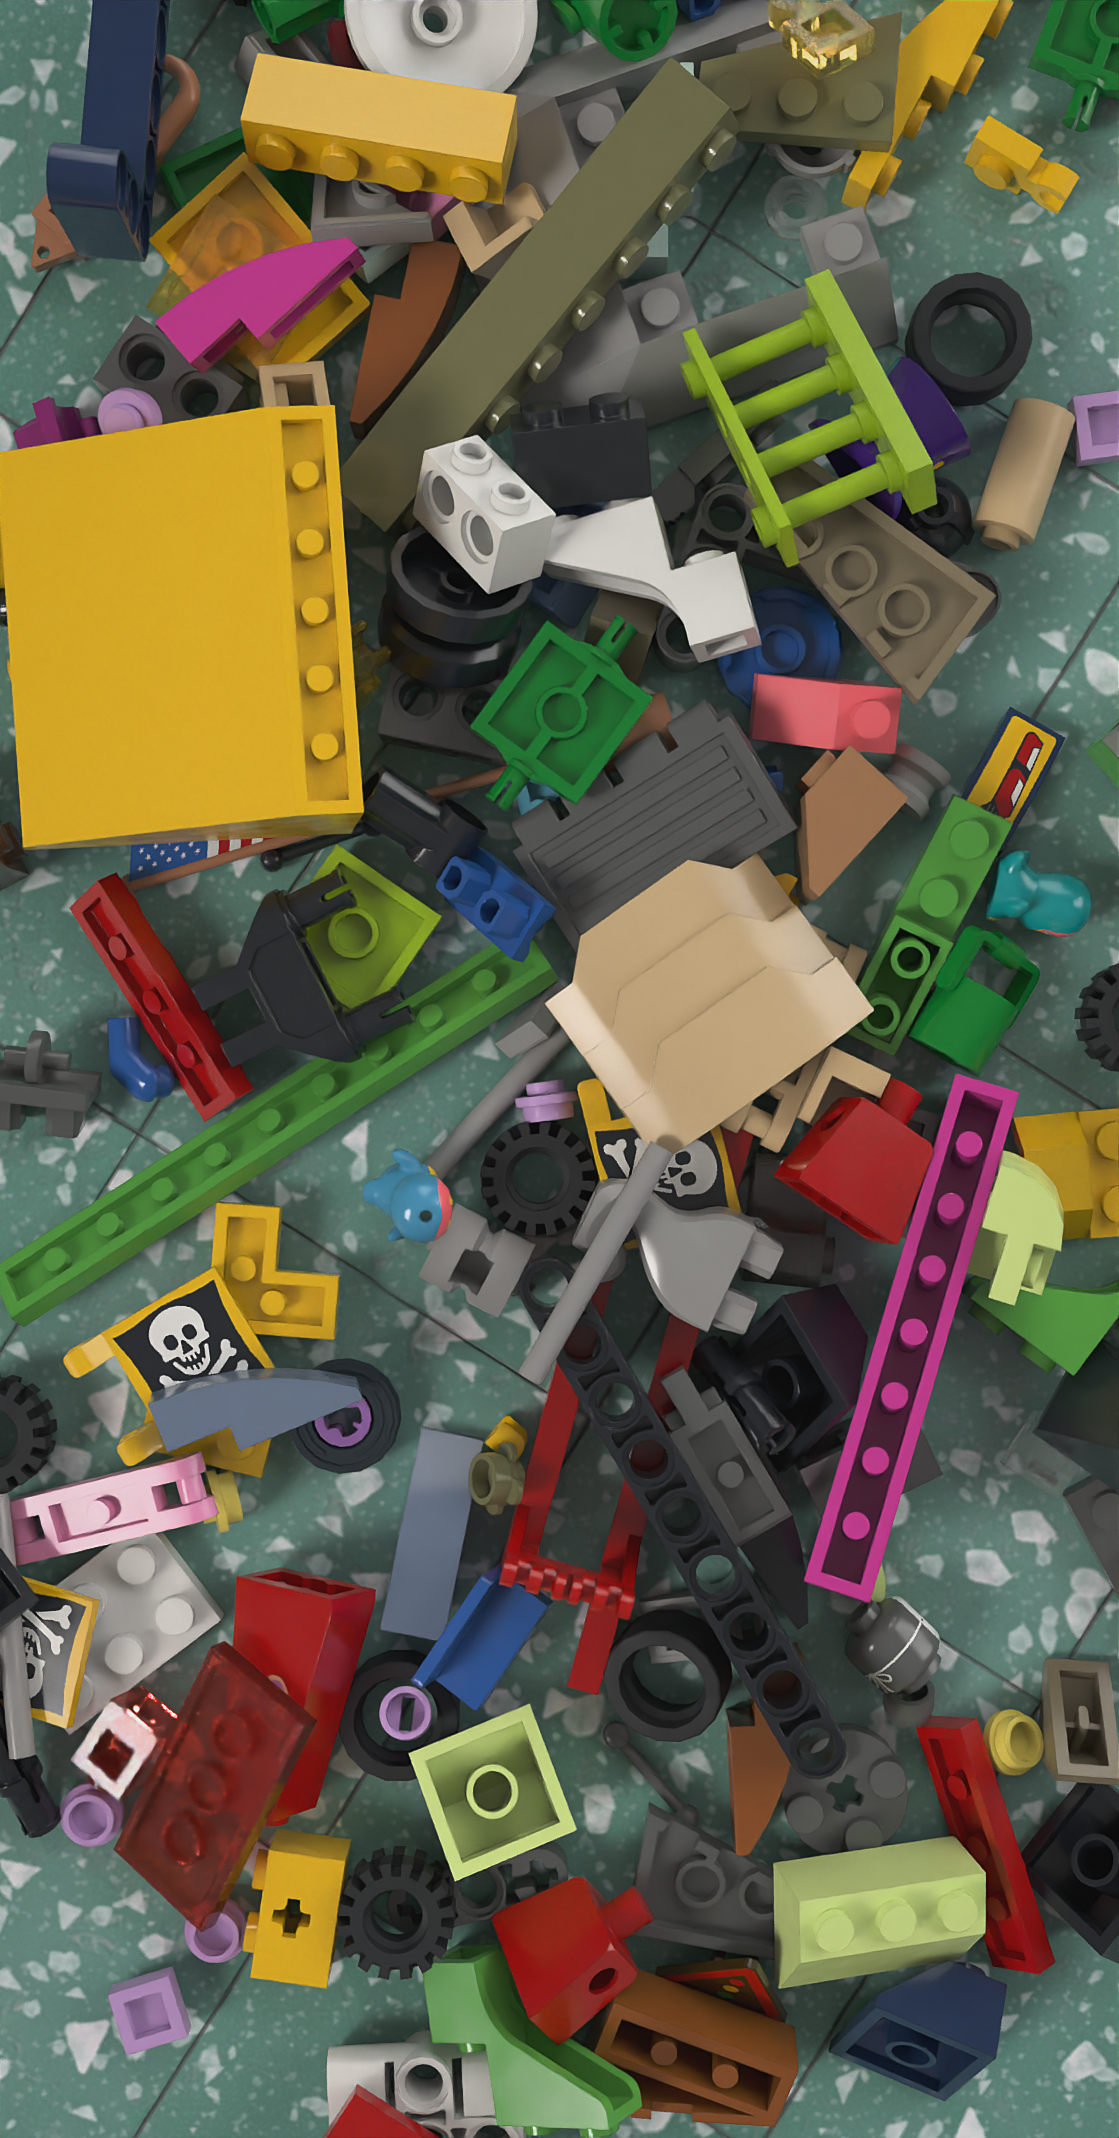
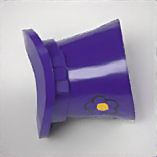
[808,356,971,520]

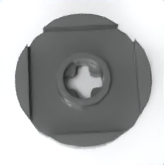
[781,1723,909,1855]

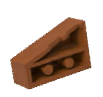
[582,1968,798,2127]

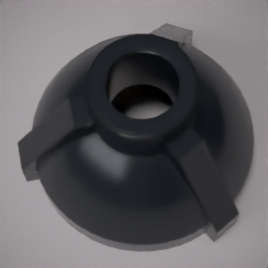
[895,474,975,558]

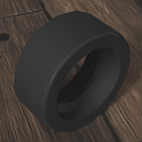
[904,272,1033,407]
[604,1609,733,1742]
[338,1650,460,1781]

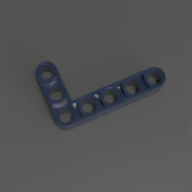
[46,0,170,262]

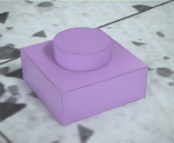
[1067,391,1119,467]
[108,1966,191,2056]

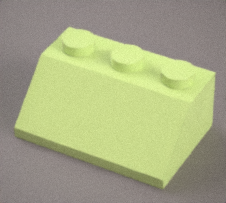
[773,1836,986,1989]

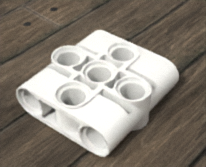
[327,2030,526,2138]

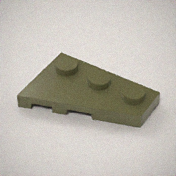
[699,12,902,153]

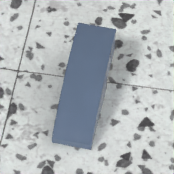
[148,1367,363,1452]
[380,1426,484,1641]

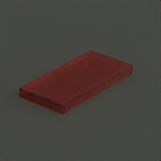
[113,1641,318,1932]

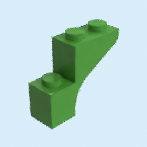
[961,1275,1119,1376]
[423,1944,642,2138]

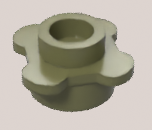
[468,1442,525,1515]

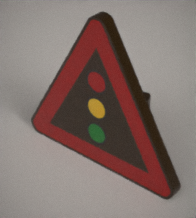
[655,1950,788,2023]

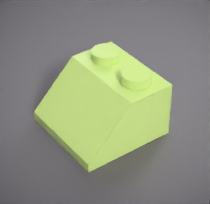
[408,1704,577,1881]

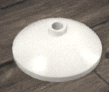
[344,0,538,93]

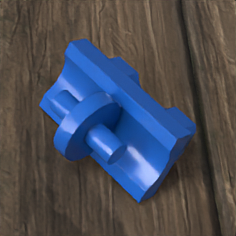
[436,846,557,962]

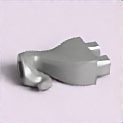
[572,1178,784,1335]

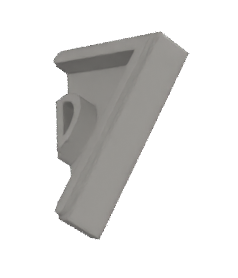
[311,173,434,247]

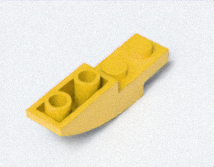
[841,0,1014,210]

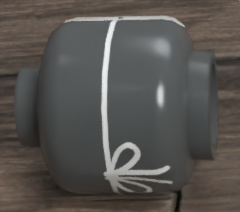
[845,1596,941,1694]

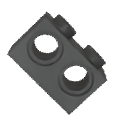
[93,315,252,424]
[377,663,509,767]

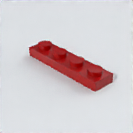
[69,872,254,1122]
[915,1715,1056,1975]

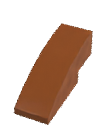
[349,240,467,440]
[725,1642,804,1856]

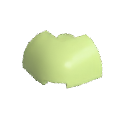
[967,1150,1064,1306]

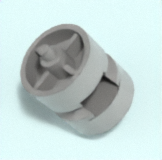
[418,1203,537,1318]

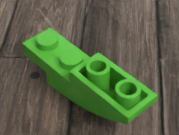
[846,794,1013,1056]

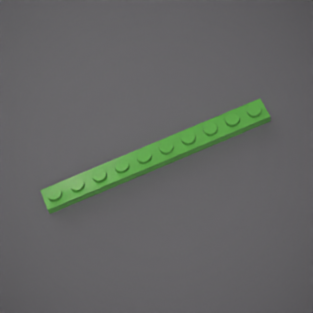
[0,938,559,1327]

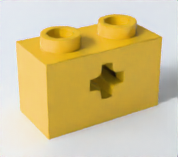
[243,1828,351,1989]

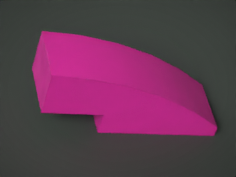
[155,237,365,374]

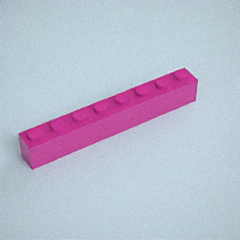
[803,1074,1019,1603]

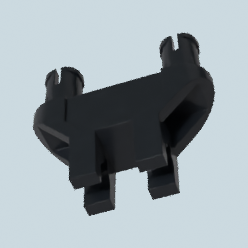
[191,868,415,1067]

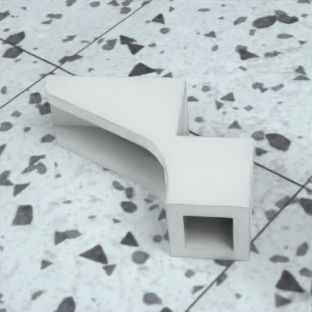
[542,496,762,663]

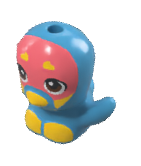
[363,1149,453,1243]

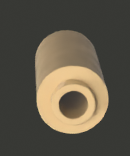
[973,398,1076,552]

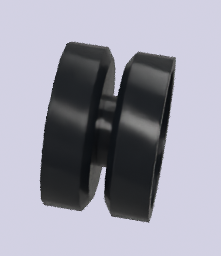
[377,526,533,688]

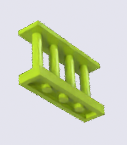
[680,269,937,568]

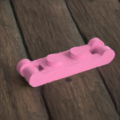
[9,1450,219,1566]

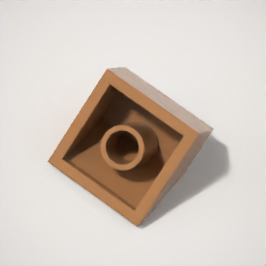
[792,745,909,906]

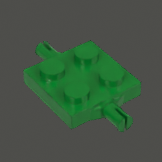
[1028,0,1119,132]
[470,615,653,812]

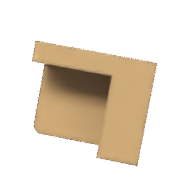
[442,182,546,280]
[796,1046,891,1126]

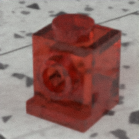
[71,1685,188,1801]

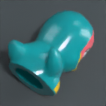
[985,850,1092,937]

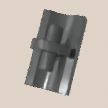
[0,1030,102,1138]

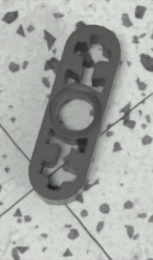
[387,1841,568,1933]

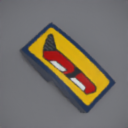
[958,707,1065,857]

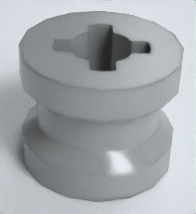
[883,743,952,821]

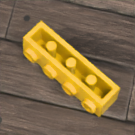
[240,53,518,204]

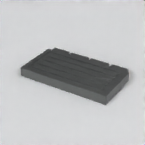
[511,699,800,954]

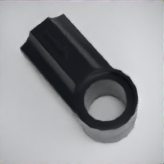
[360,764,488,879]

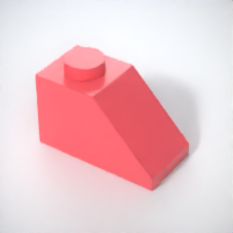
[748,673,902,754]

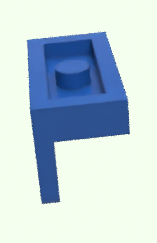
[411,1564,554,1712]

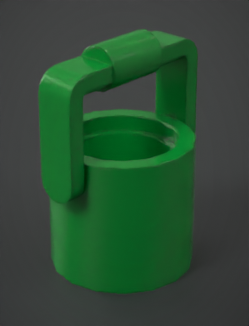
[549,0,678,62]
[906,925,1040,1077]

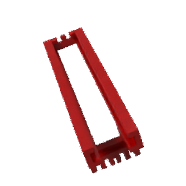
[499,1116,753,1695]

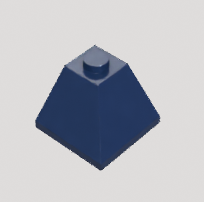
[828,1960,1007,2101]

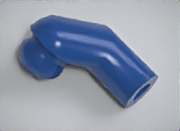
[107,1017,175,1102]

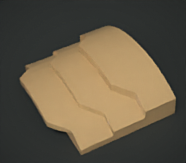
[545,853,874,1154]

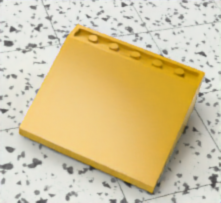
[0,405,364,850]

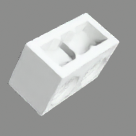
[412,435,556,594]

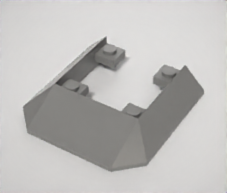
[472,0,899,431]

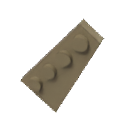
[743,440,996,706]

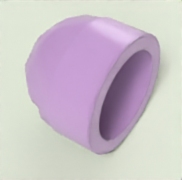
[379,1686,433,1741]

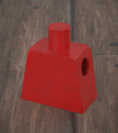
[774,1078,933,1245]
[491,1877,654,2046]

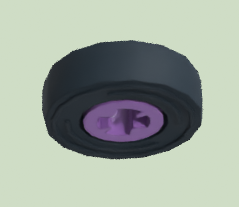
[289,1358,402,1474]

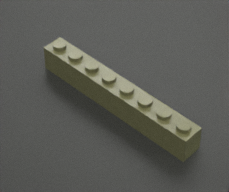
[339,56,740,539]

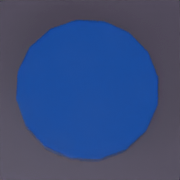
[717,586,843,709]

